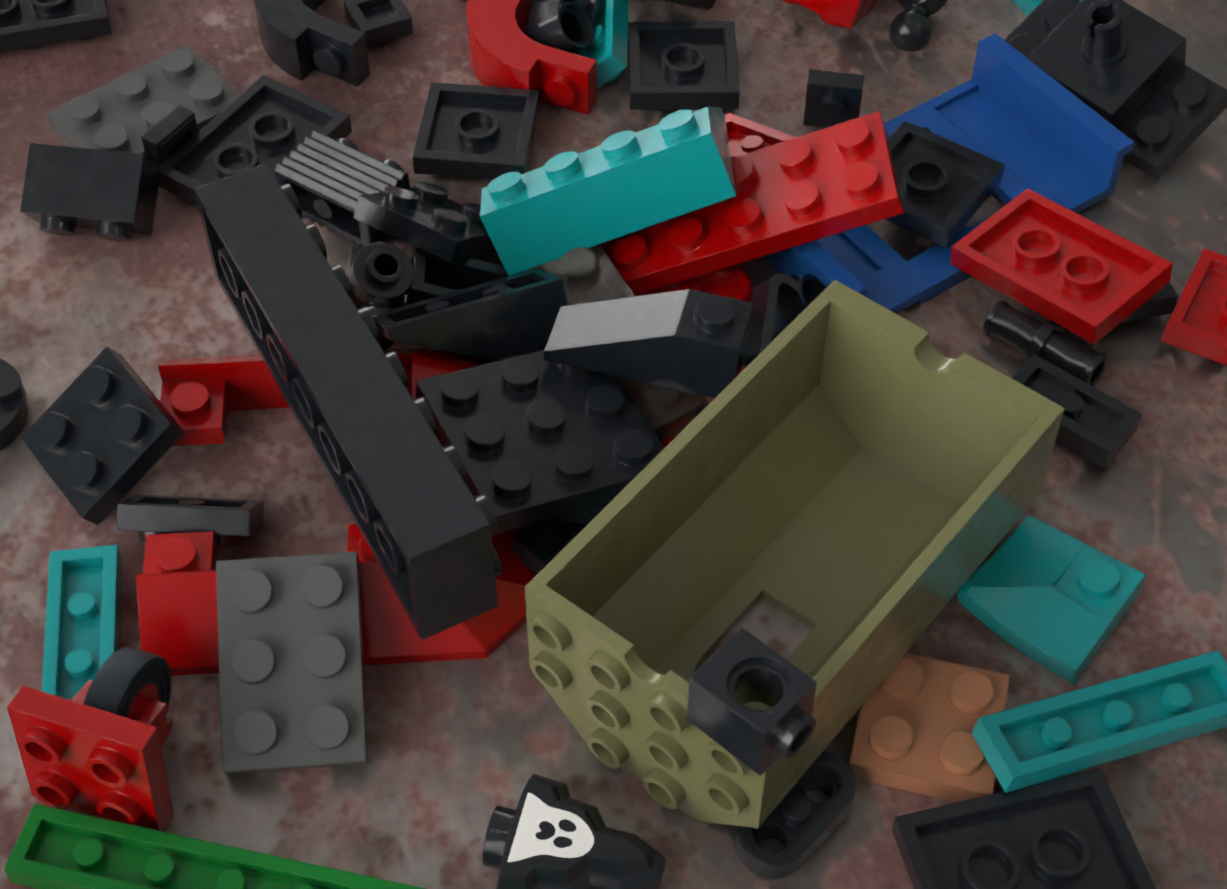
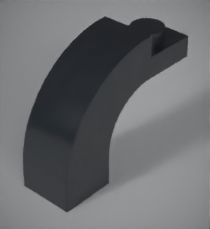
[254,0,370,87]

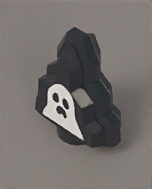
[483,774,666,889]

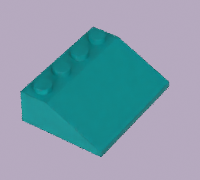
[480,106,736,276]

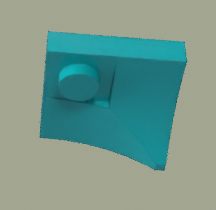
[957,515,1145,685]

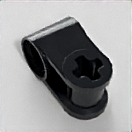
[523,0,603,53]

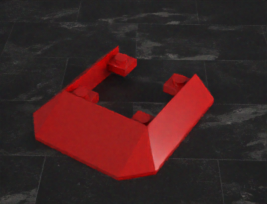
[136,347,536,676]

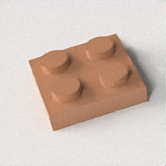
[849,653,1010,802]

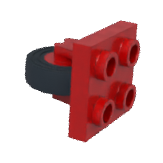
[7,647,174,832]

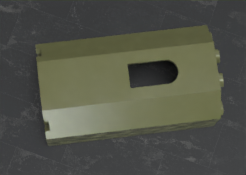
[525,280,1065,828]

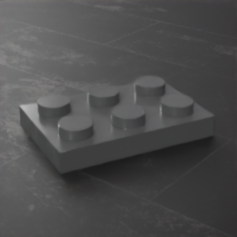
[47,45,241,156]
[216,551,368,775]

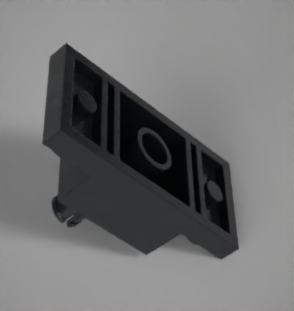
[1004,0,1227,180]

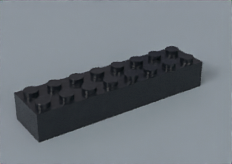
[195,163,503,640]

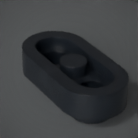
[736,751,856,879]

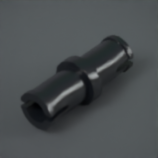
[983,301,1108,387]

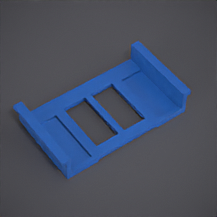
[762,33,1135,313]

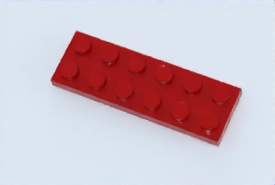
[549,111,904,305]

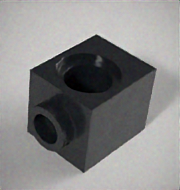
[687,627,817,776]

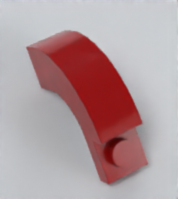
[466,0,597,115]

